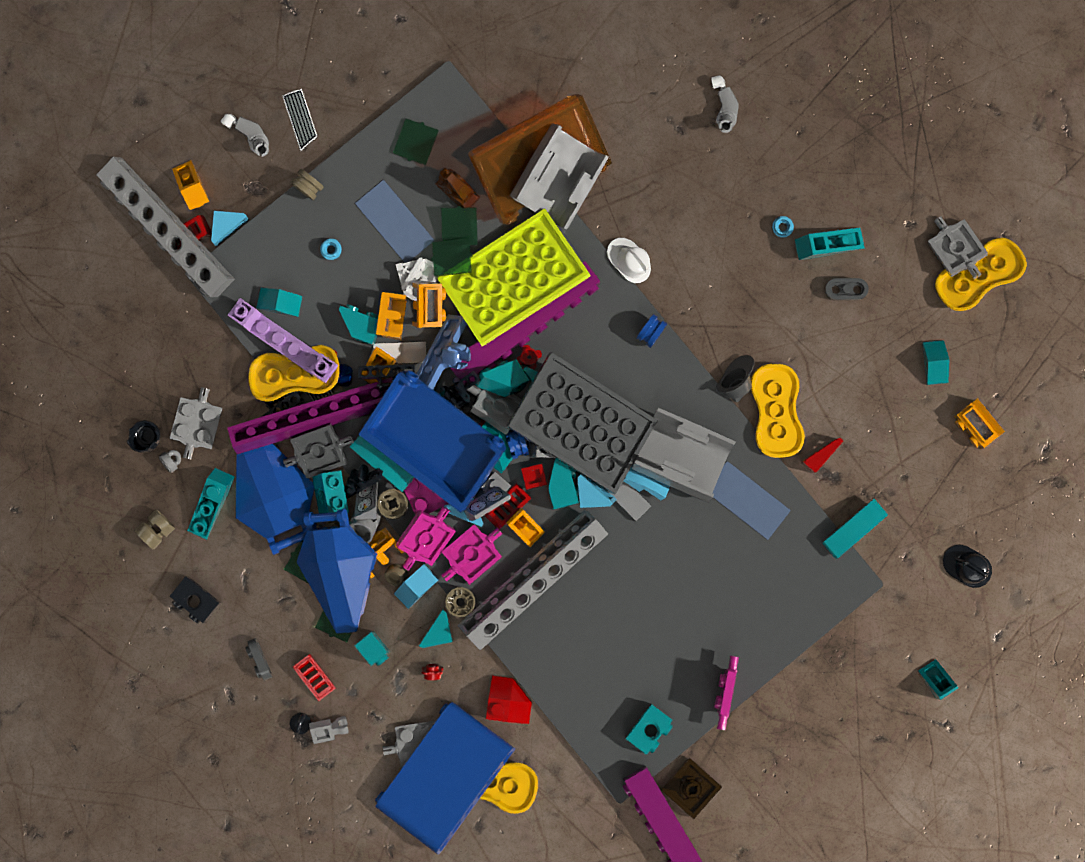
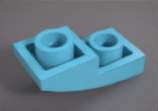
[623,465,670,500]

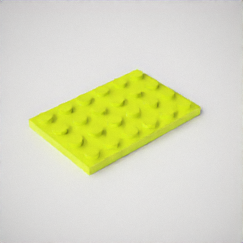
[437,208,590,347]

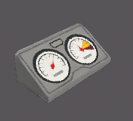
[355,482,378,519]
[464,487,511,521]

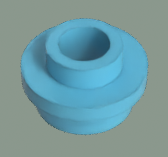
[772,216,794,238]
[320,239,342,260]

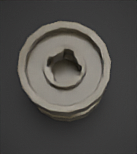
[134,509,175,550]

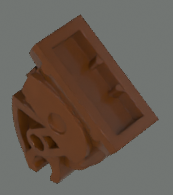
[435,168,481,213]

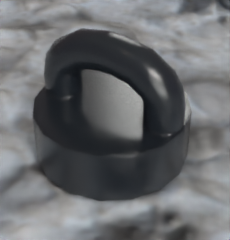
[290,712,312,734]

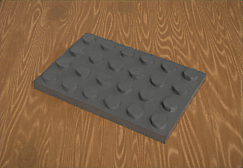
[506,352,658,494]

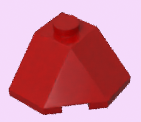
[486,675,532,724]

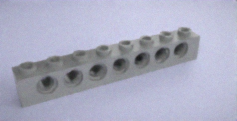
[97,157,235,297]
[458,509,608,650]

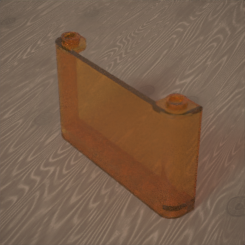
[468,94,612,225]

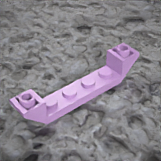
[228,298,338,383]

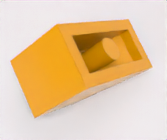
[172,160,209,210]

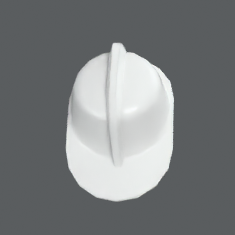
[607,238,651,283]

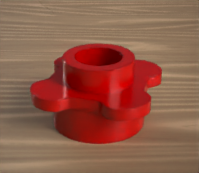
[517,345,542,370]
[421,663,443,680]

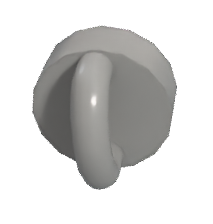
[159,450,181,473]

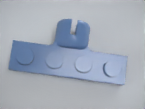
[417,314,471,389]

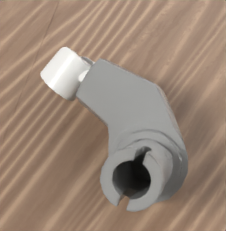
[711,76,739,133]
[221,114,269,156]

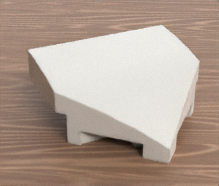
[396,257,445,301]

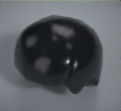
[127,420,160,453]

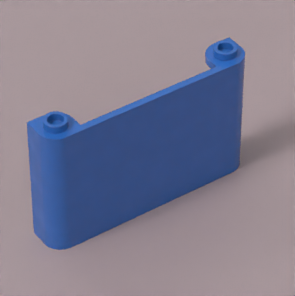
[359,370,506,513]
[375,702,516,855]

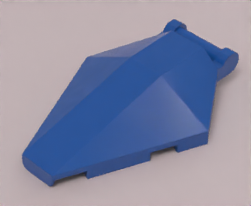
[236,444,315,555]
[297,509,377,633]

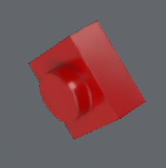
[521,464,547,490]

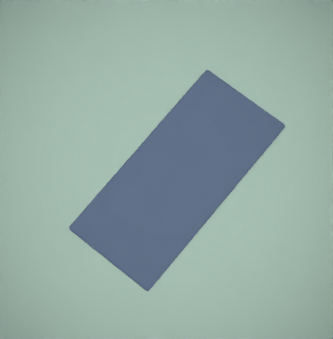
[355,180,434,263]
[713,461,791,540]

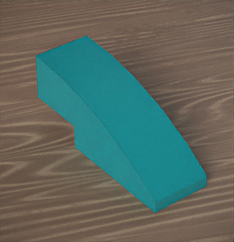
[350,435,415,492]
[822,498,888,559]

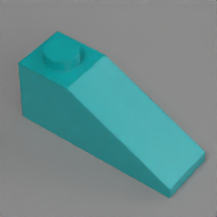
[795,228,865,260]

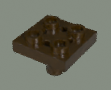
[661,758,722,819]

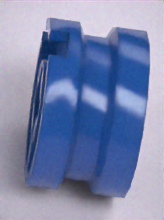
[636,314,667,348]
[505,431,529,460]

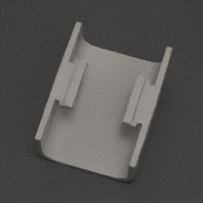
[510,123,609,230]
[632,408,735,503]

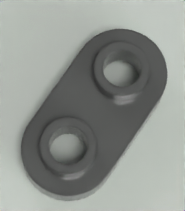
[825,278,869,301]
[245,638,273,681]

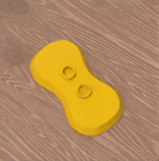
[935,238,1027,311]
[248,345,339,401]
[751,364,805,458]
[480,763,538,814]

